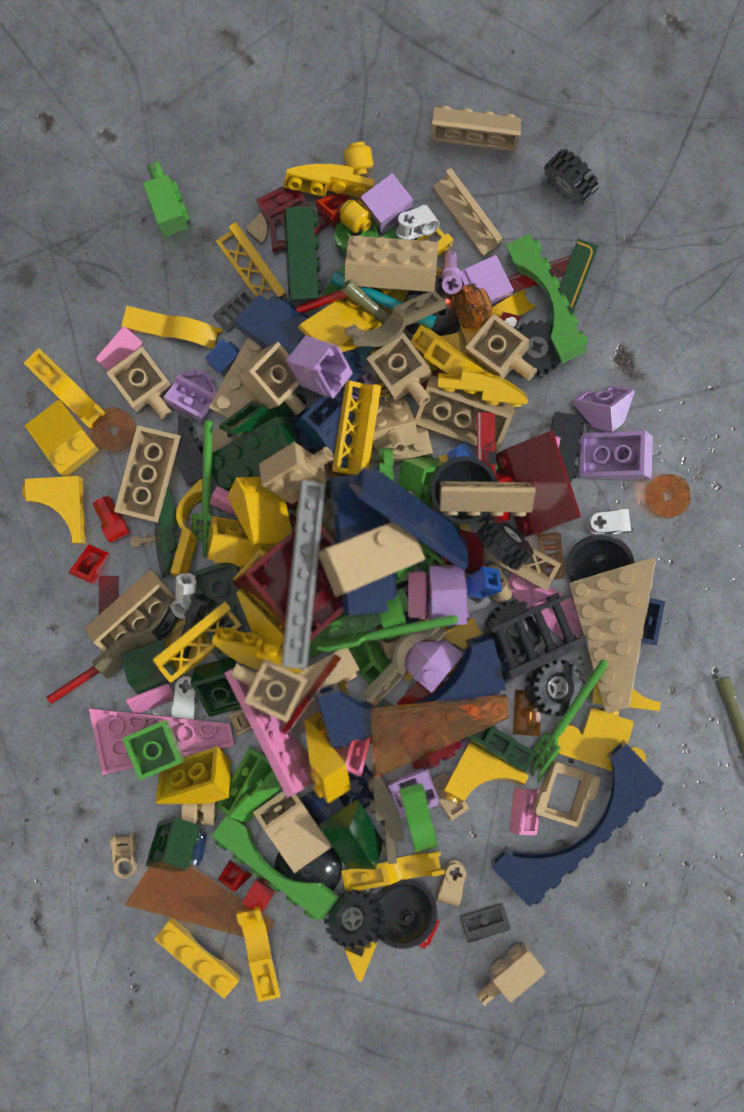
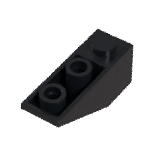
[550,412,584,483]
[177,414,213,488]

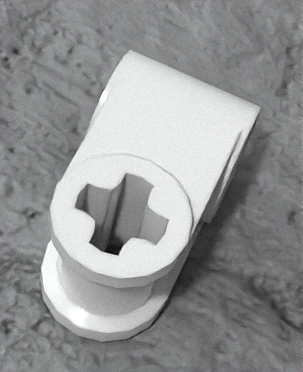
[396,205,440,240]
[586,509,631,535]
[172,676,197,720]

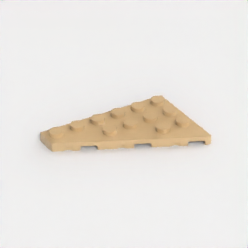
[569,557,656,714]

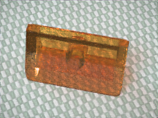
[513,689,541,736]

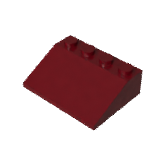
[496,431,582,538]

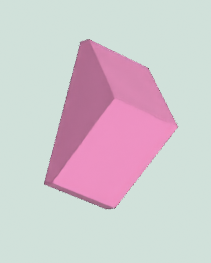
[333,735,372,777]

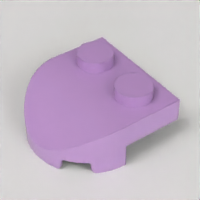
[163,369,217,423]

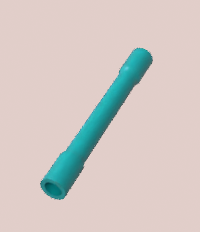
[330,271,436,329]

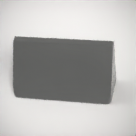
[460,903,510,943]

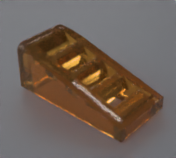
[537,532,565,579]

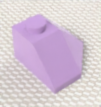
[573,386,634,432]
[406,640,463,693]

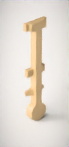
[130,524,192,548]

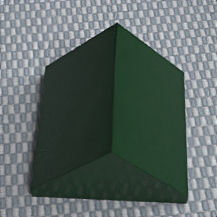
[121,638,180,695]

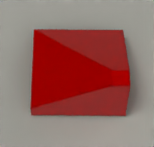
[218,860,252,892]

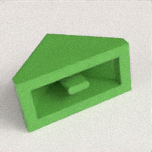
[379,590,407,640]

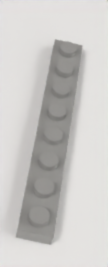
[281,480,325,670]

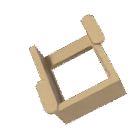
[532,760,601,828]

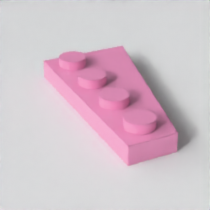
[507,572,583,641]

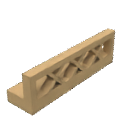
[432,168,503,257]
[478,521,562,591]

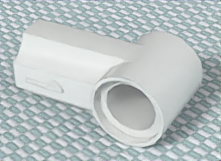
[170,573,197,619]

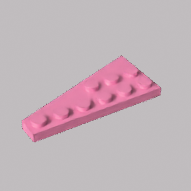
[225,665,314,798]
[89,709,235,775]

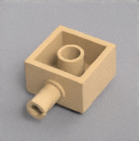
[465,313,537,381]
[366,333,433,406]
[238,342,306,415]
[106,347,172,419]
[372,396,419,455]
[259,442,333,505]
[231,659,308,722]
[476,942,546,1006]

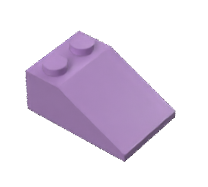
[579,430,653,480]

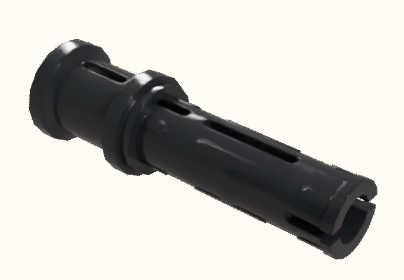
[175,593,210,659]

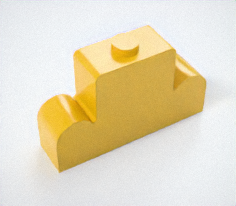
[551,707,646,771]

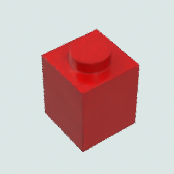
[241,877,275,913]

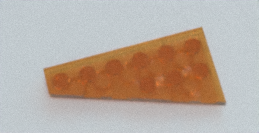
[371,694,508,777]
[125,865,276,937]

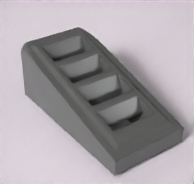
[213,285,256,332]

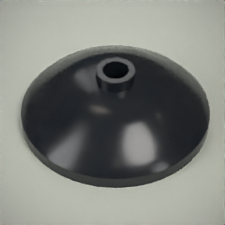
[404,275,467,336]
[431,456,497,524]
[567,534,635,582]
[274,843,342,891]
[376,880,438,949]

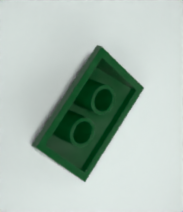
[319,799,384,870]

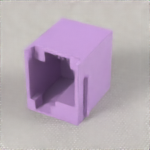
[361,173,413,235]
[461,255,514,316]
[286,335,353,398]
[428,565,469,625]
[388,767,440,818]

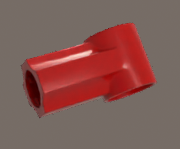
[92,495,130,543]

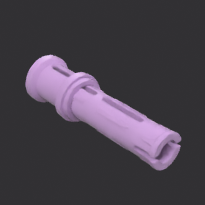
[441,250,462,294]

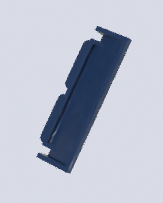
[233,294,364,399]
[350,467,468,571]
[330,476,397,616]

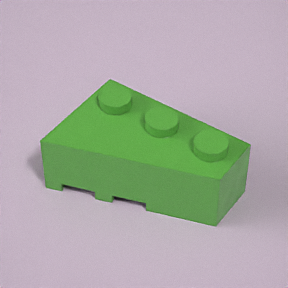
[398,456,445,508]
[216,747,281,823]

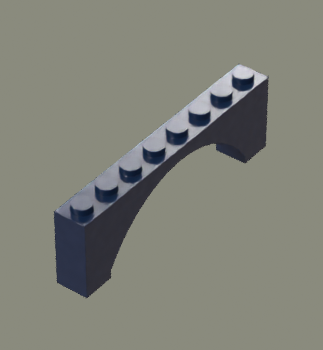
[315,634,506,748]
[491,740,664,907]

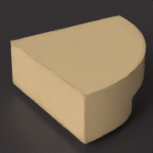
[246,213,268,245]

